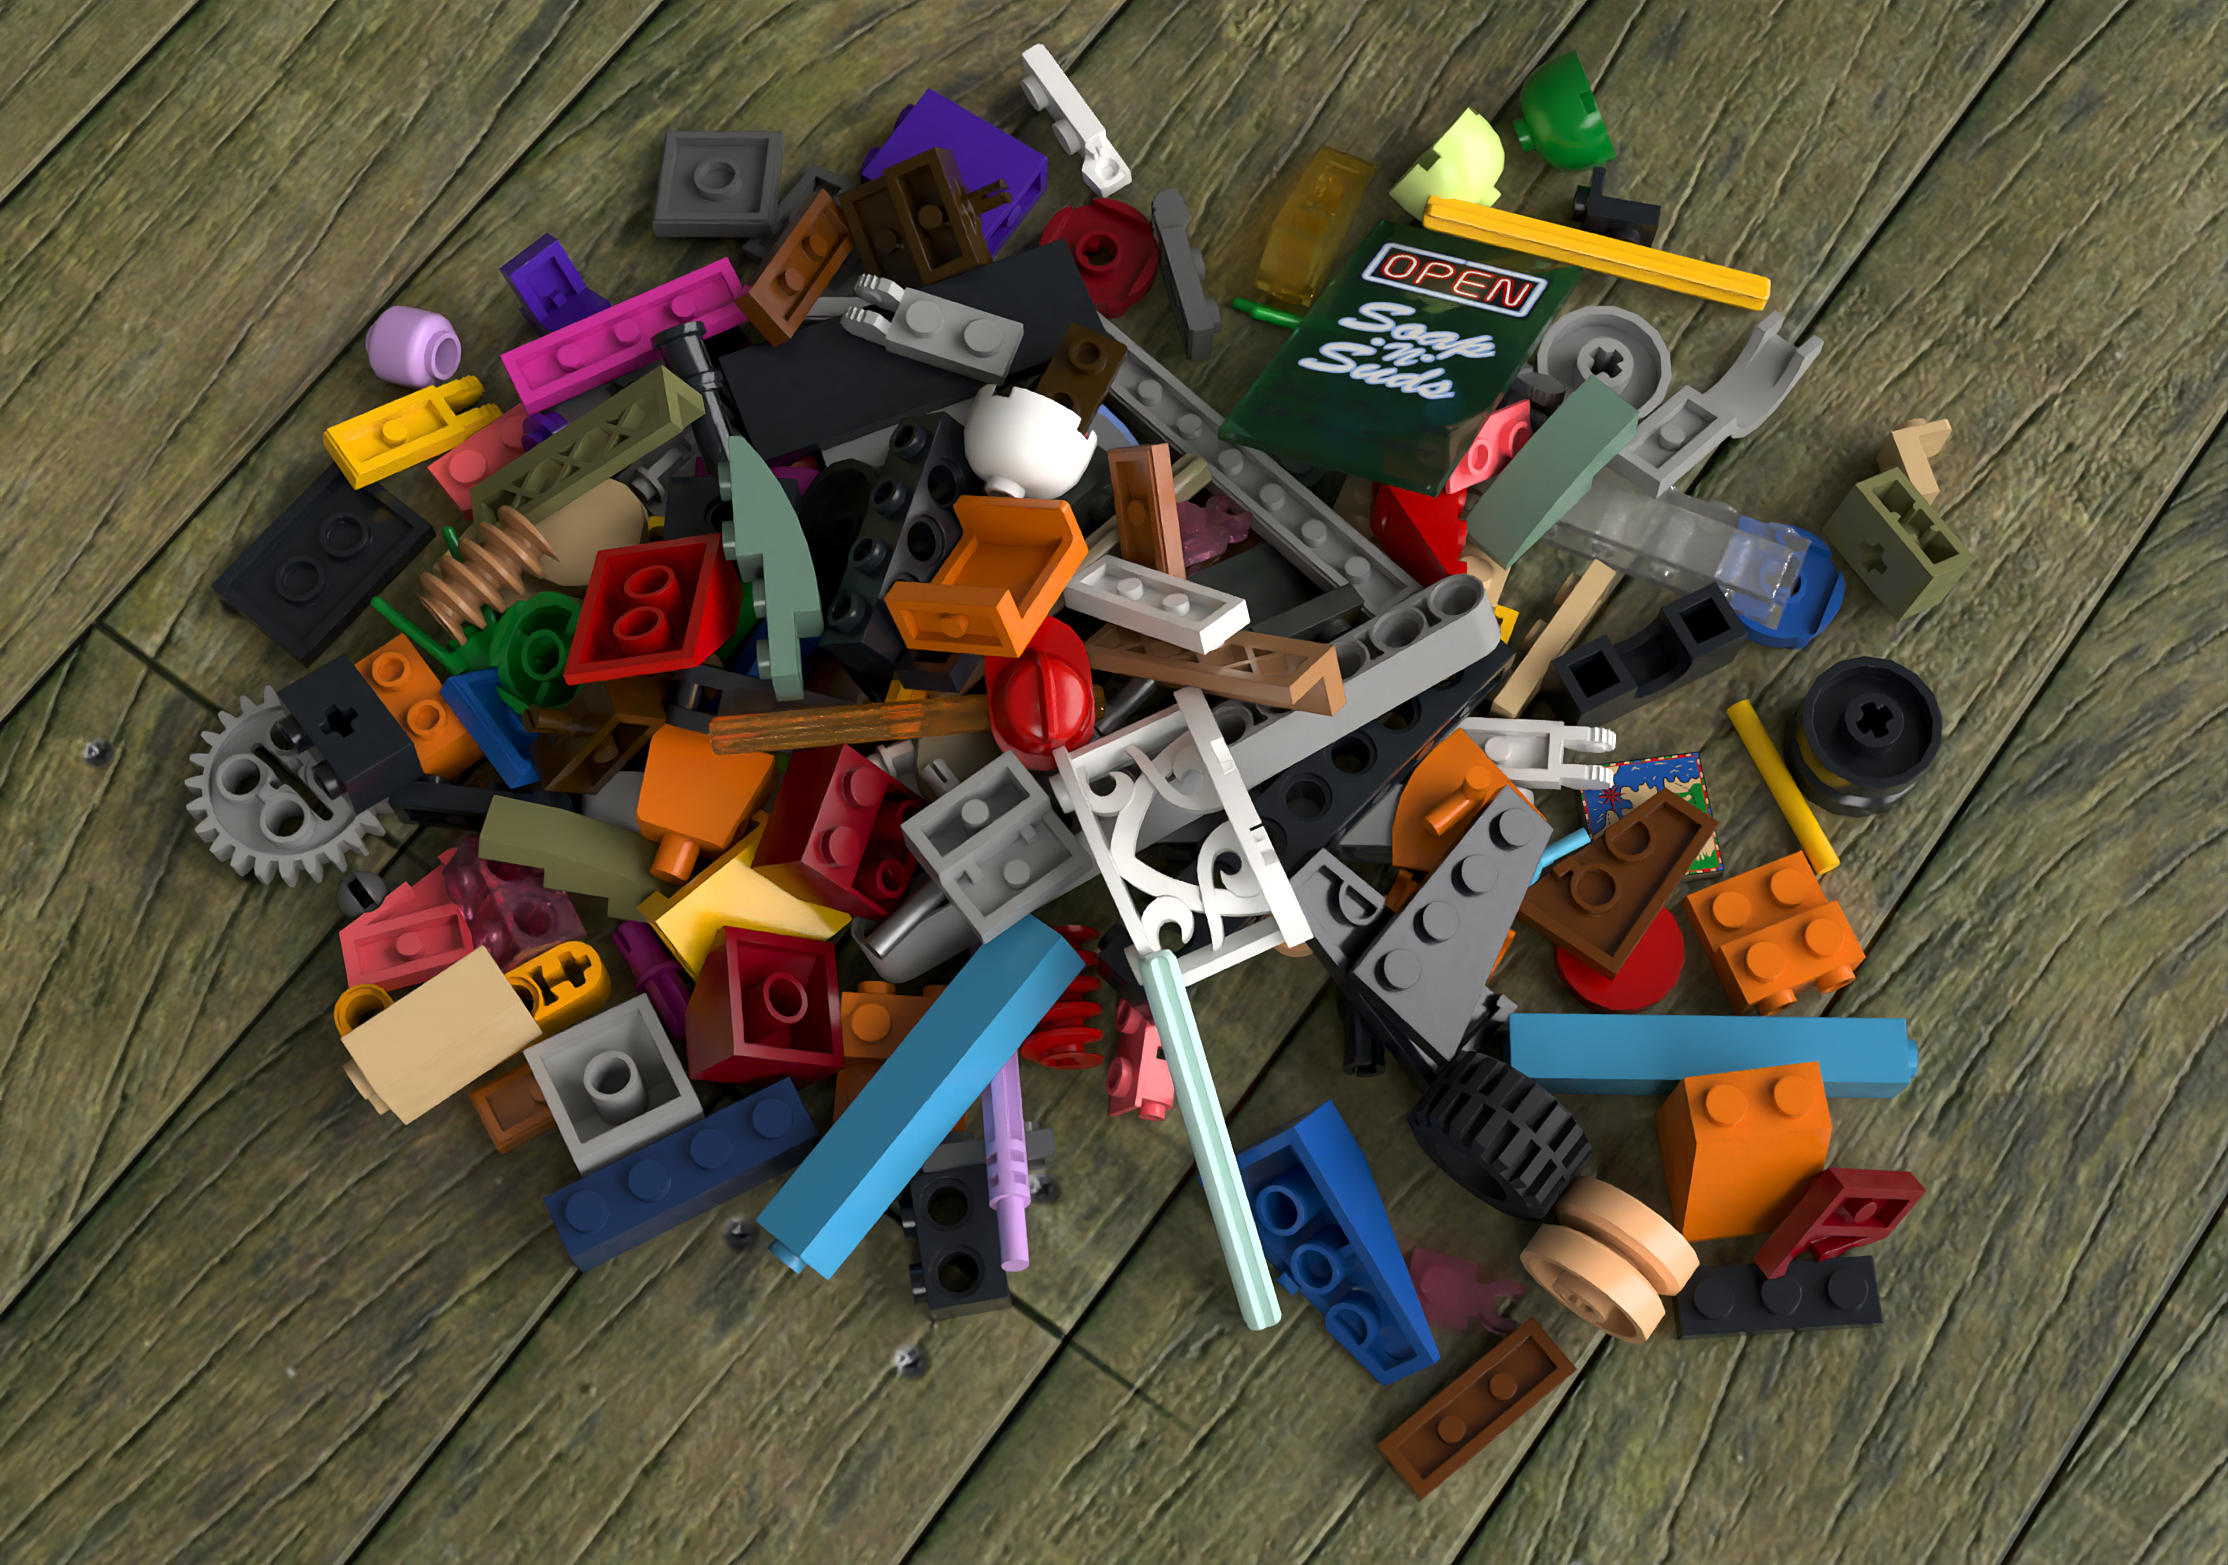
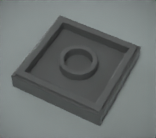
[652,131,785,238]

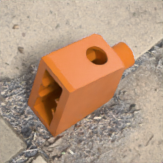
[636,723,781,886]

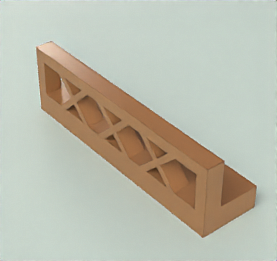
[1084,622,1347,717]

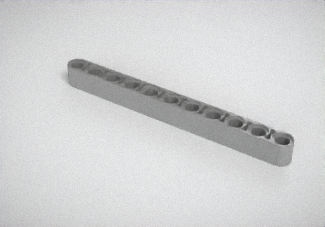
[851,574,1501,984]

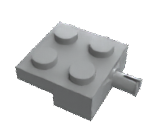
[900,750,1093,945]

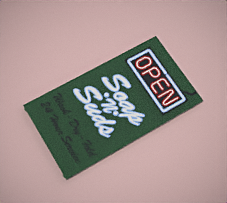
[1218,219,1584,498]

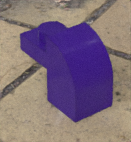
[499,233,612,338]

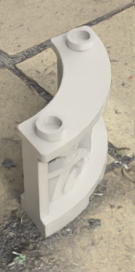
[1049,686,1314,987]

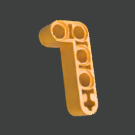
[334,941,611,1071]

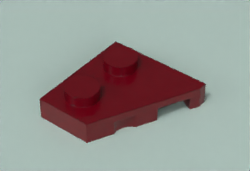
[1753,1167,1926,1279]

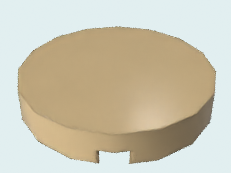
[534,478,650,596]

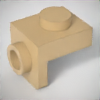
[1876,418,1952,506]

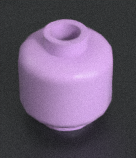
[365,306,461,390]

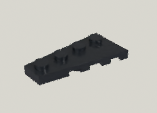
[1286,848,1518,1094]

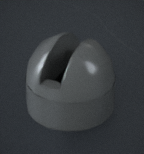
[336,870,391,923]

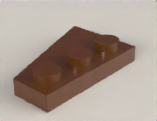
[1515,787,1720,982]

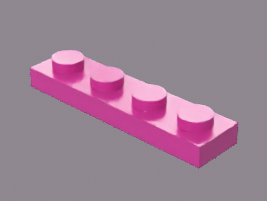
[500,257,749,416]

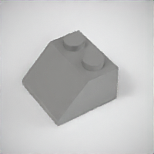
[523,992,706,1178]

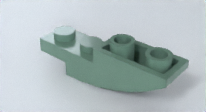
[718,435,825,702]

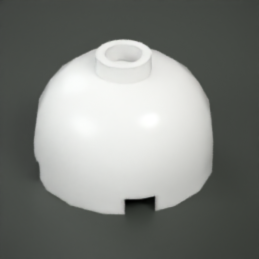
[964,384,1097,499]

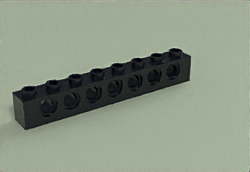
[1097,639,1516,1027]

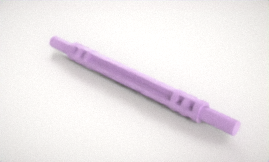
[969,941,1031,1272]

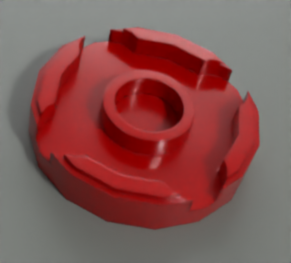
[1553,906,1685,1015]

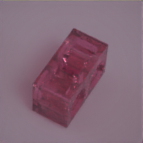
[442,836,587,974]

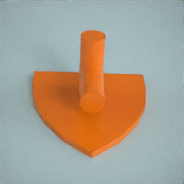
[1392,727,1547,872]

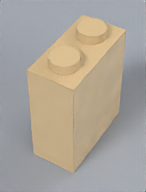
[341,945,543,1125]

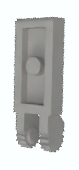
[840,274,1023,387]

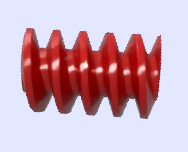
[1020,925,1103,1070]

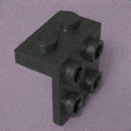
[1186,544,1365,644]

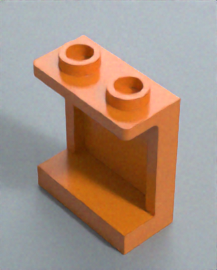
[884,495,1088,658]

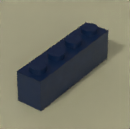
[543,1076,820,1273]

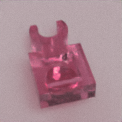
[1176,495,1253,567]
[1408,1247,1524,1335]

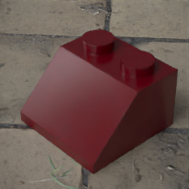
[684,926,845,1091]

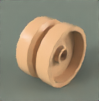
[1519,1176,1699,1345]

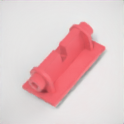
[1415,399,1533,494]
[1106,997,1175,1121]

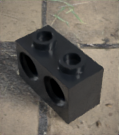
[899,1164,1012,1321]

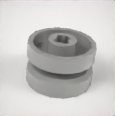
[1526,306,1672,426]

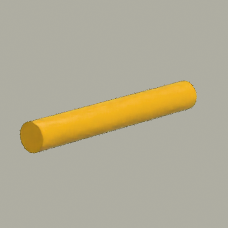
[1726,699,1840,875]

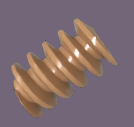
[416,505,561,646]

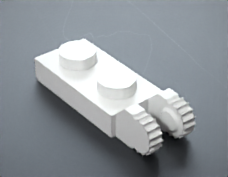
[1444,717,1616,791]

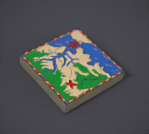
[1574,751,1725,883]

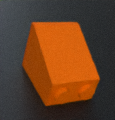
[1654,1061,1832,1243]

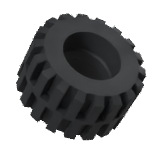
[1407,1050,1592,1222]

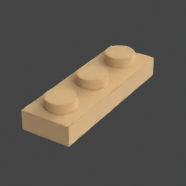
[1486,559,1616,719]

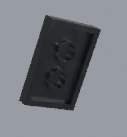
[211,461,437,669]

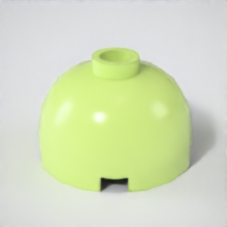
[1388,106,1505,221]

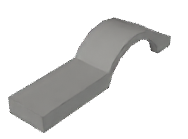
[1606,311,1824,499]

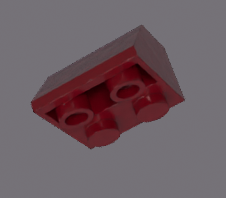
[750,743,929,923]

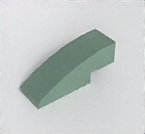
[1465,374,1640,571]

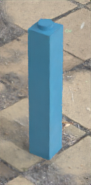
[755,913,1086,1280]
[1500,1013,1918,1099]

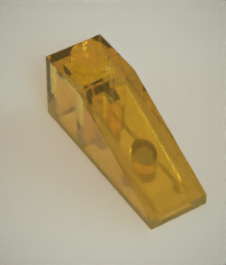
[1254,144,1378,307]

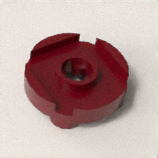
[1040,198,1159,319]

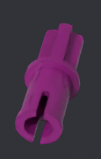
[612,920,691,1040]

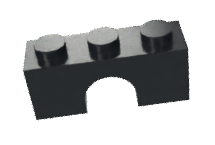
[1539,581,1748,728]

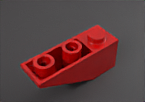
[1369,440,1467,589]

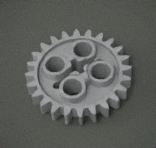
[184,681,394,887]

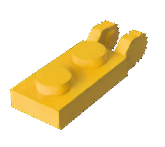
[323,375,503,490]

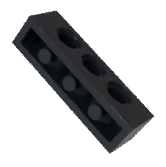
[818,411,985,682]

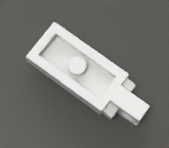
[1020,43,1132,198]

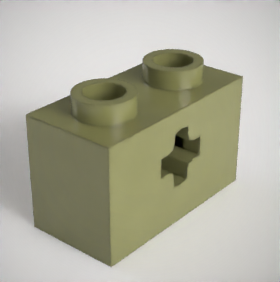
[1821,467,1975,623]

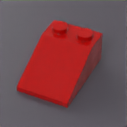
[563,532,744,685]

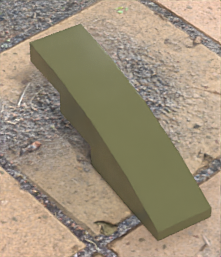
[478,795,711,923]

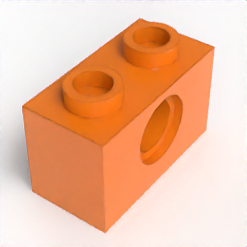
[354,633,486,780]

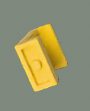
[637,809,853,984]

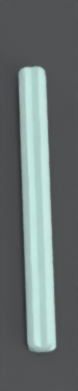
[1138,949,1282,1331]

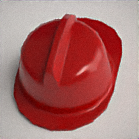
[984,616,1096,771]

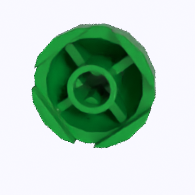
[1512,49,1617,173]
[489,591,586,715]

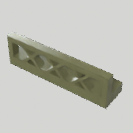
[470,365,705,546]

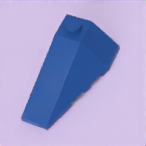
[1197,1099,1440,1386]

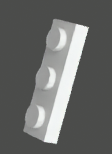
[1063,554,1250,655]

